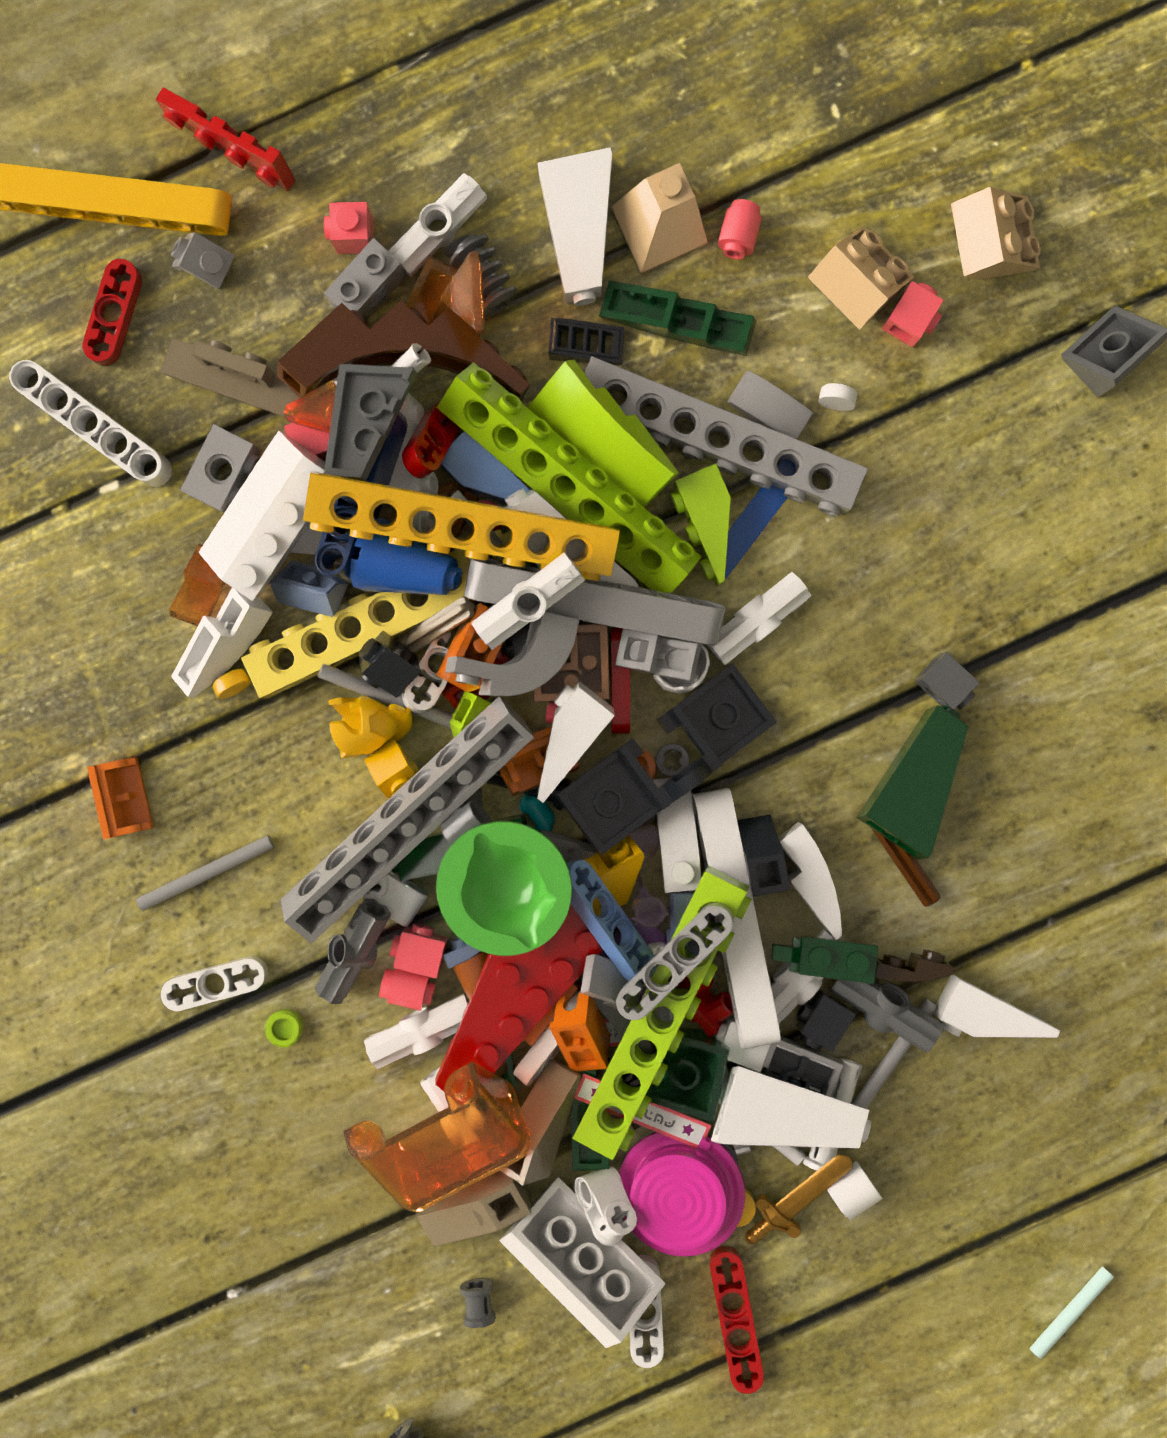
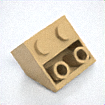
[951,187,1041,280]
[808,226,915,330]

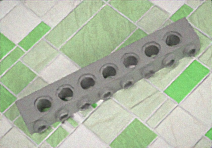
[585,356,868,517]
[281,696,534,944]

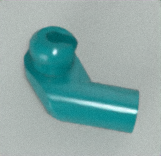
[519,795,555,832]

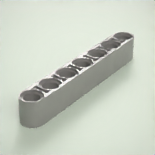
[464,558,726,645]

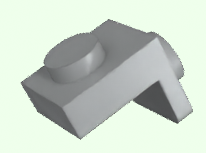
[171,232,235,289]

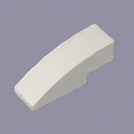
[171,587,273,698]
[778,822,842,940]

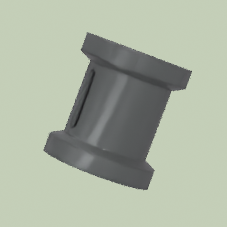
[460,1278,496,1328]

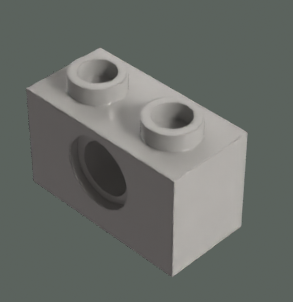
[323,238,406,321]
[180,424,261,513]

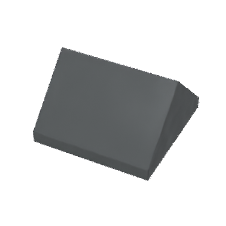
[1061,306,1167,397]

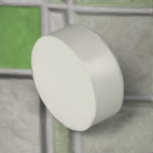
[818,383,858,411]

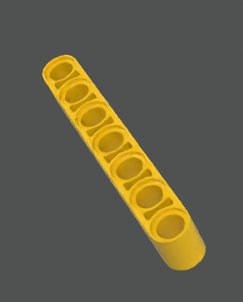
[0,163,232,236]

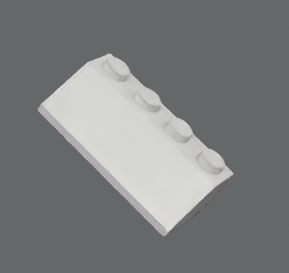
[199,430,325,601]
[499,1177,666,1348]

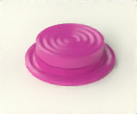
[619,1132,745,1256]

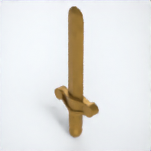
[745,1155,853,1244]

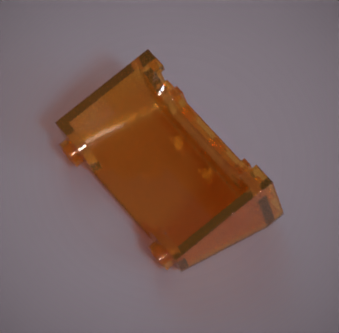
[343,1062,531,1212]

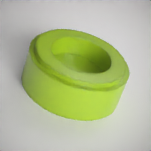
[265,1008,304,1048]

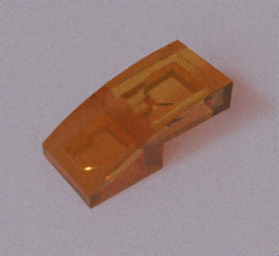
[169,543,225,626]

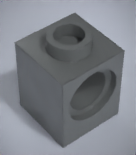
[914,652,979,710]

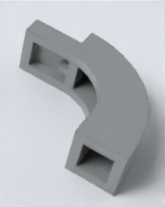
[445,612,579,696]

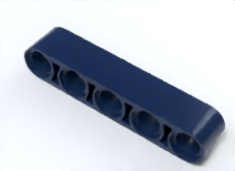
[315,411,408,584]

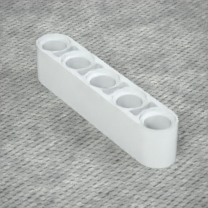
[9,360,172,487]

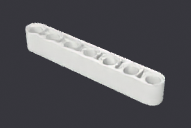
[692,788,781,1049]

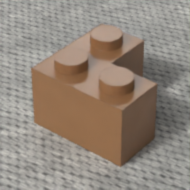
[534,624,609,702]

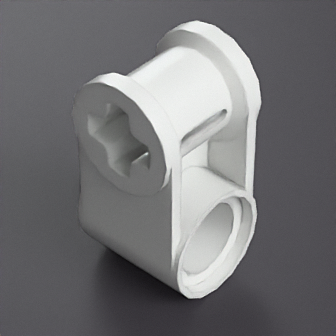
[361,871,428,927]
[574,1166,637,1246]

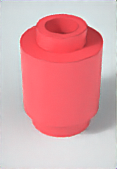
[718,199,762,260]
[379,968,436,1011]

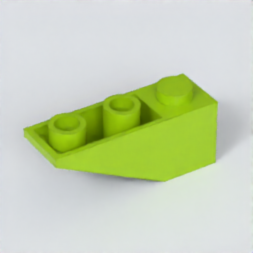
[670,463,731,587]

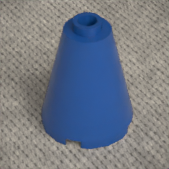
[350,517,462,595]

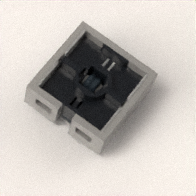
[761,1035,843,1097]

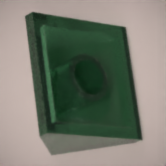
[646,1028,730,1122]

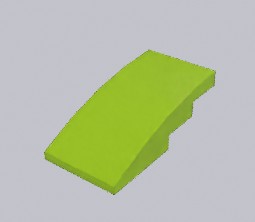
[527,360,679,508]

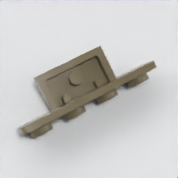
[161,339,306,420]

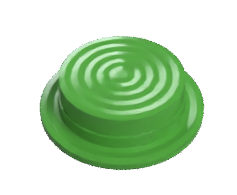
[436,821,572,956]

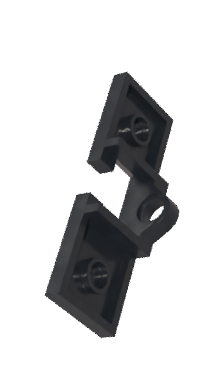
[555,663,777,855]

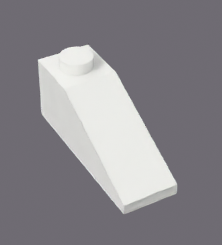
[537,681,615,803]
[653,778,701,893]
[933,975,1060,1038]

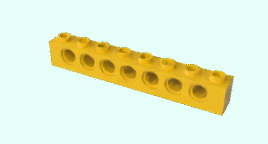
[303,471,620,581]

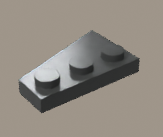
[324,364,418,481]

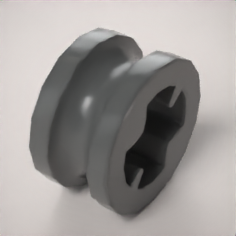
[655,743,689,777]

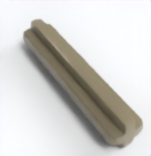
[396,597,476,653]

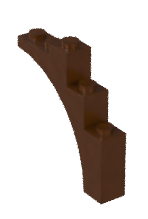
[277,298,530,402]

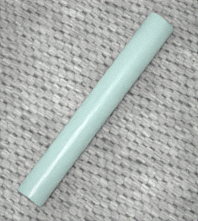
[1030,1266,1114,1359]

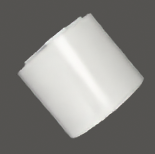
[827,1160,883,1221]

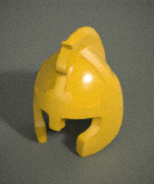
[328,696,412,758]

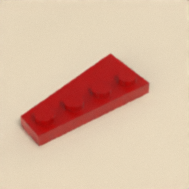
[155,87,295,191]

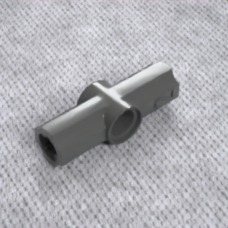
[315,898,391,1004]
[830,979,944,1053]

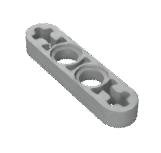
[616,902,734,1020]

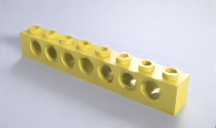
[241,530,510,699]

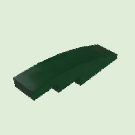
[599,280,756,356]

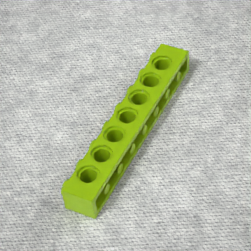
[436,362,702,594]
[572,865,752,1160]

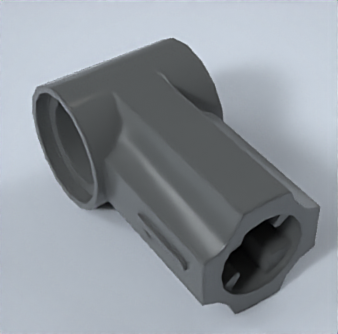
[441,788,492,845]

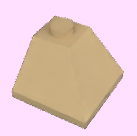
[611,163,708,275]

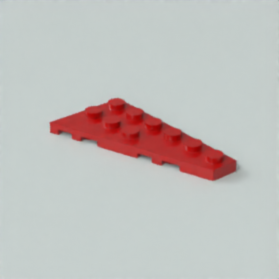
[435,904,603,1107]

